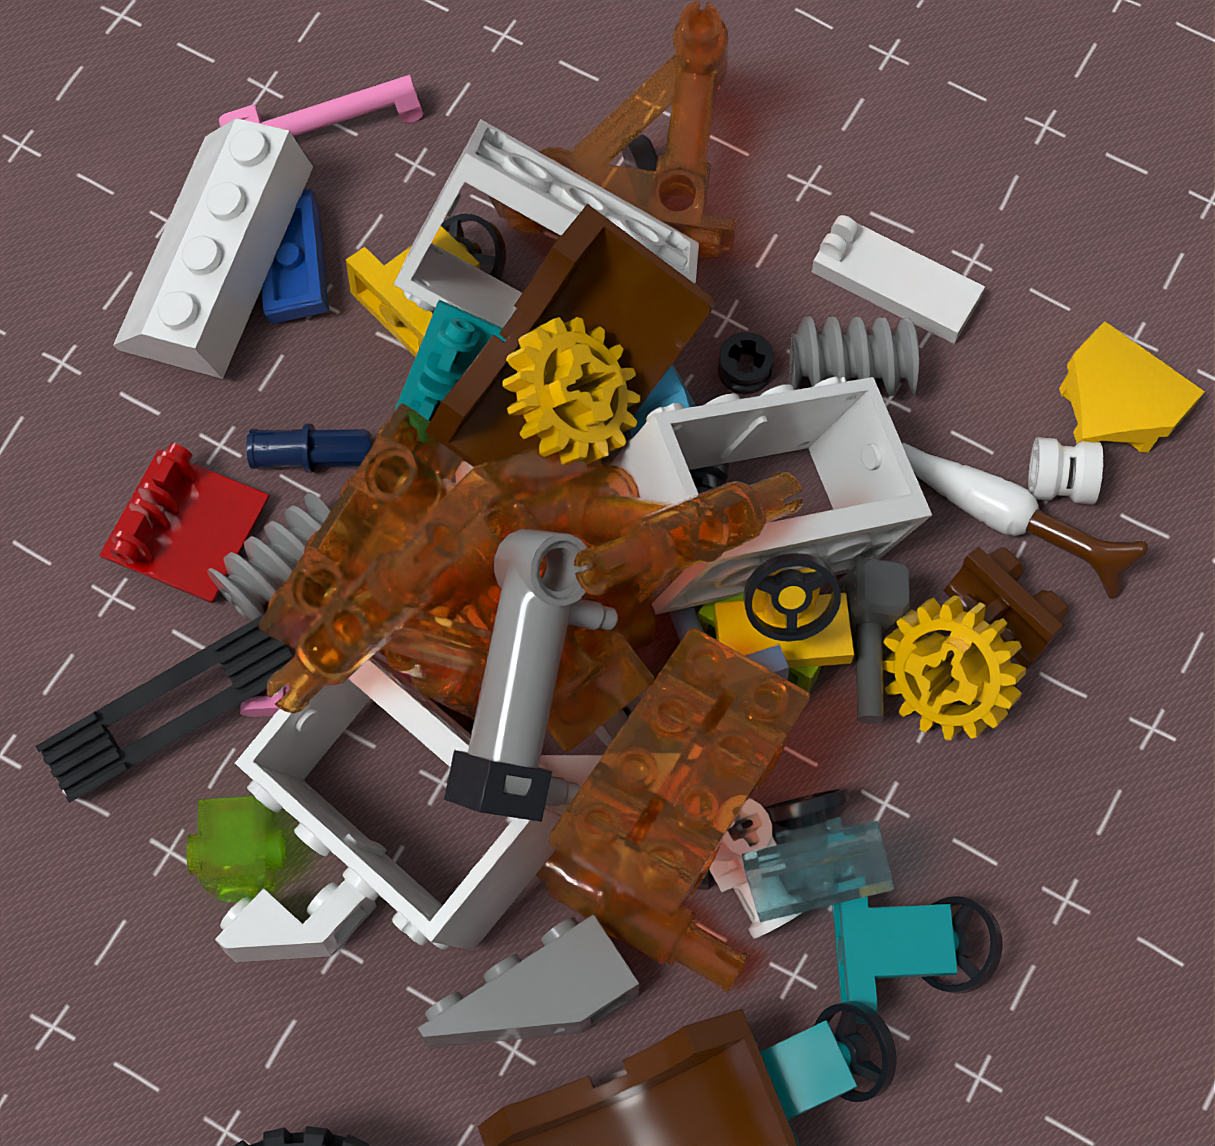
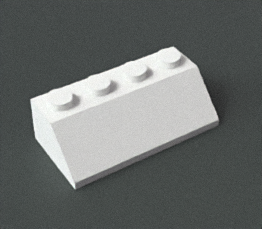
[113,118,313,379]

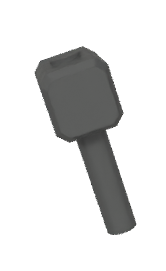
[829,558,910,724]

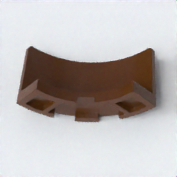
[425,204,715,522]
[477,1009,798,1146]

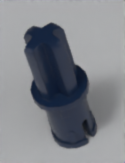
[246,424,374,473]

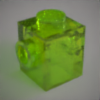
[186,796,287,902]

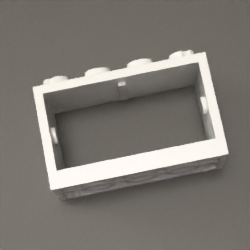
[393,119,699,328]
[602,376,932,615]
[235,635,576,951]

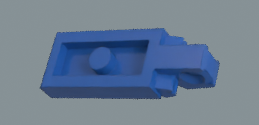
[261,189,329,324]

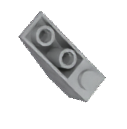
[418,914,639,1048]

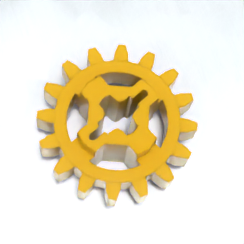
[503,317,640,466]
[883,596,1026,740]

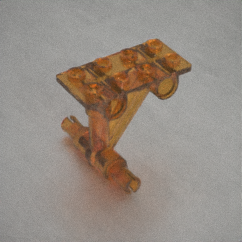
[489,1,736,258]
[258,404,487,721]
[490,445,803,713]
[267,462,654,752]
[535,628,810,994]

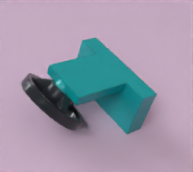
[831,874,1003,1024]
[760,1001,897,1146]

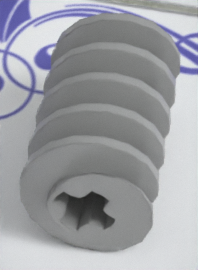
[789,316,919,396]
[207,492,350,620]

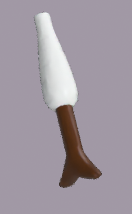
[902,443,1148,599]

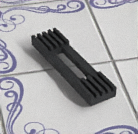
[35,611,301,803]

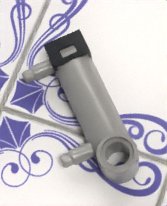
[444,529,618,822]

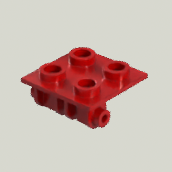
[99,443,270,604]

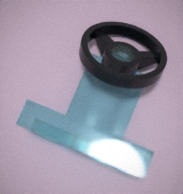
[742,788,895,922]

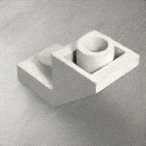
[215,880,377,962]

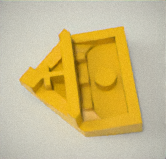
[1059,321,1205,453]

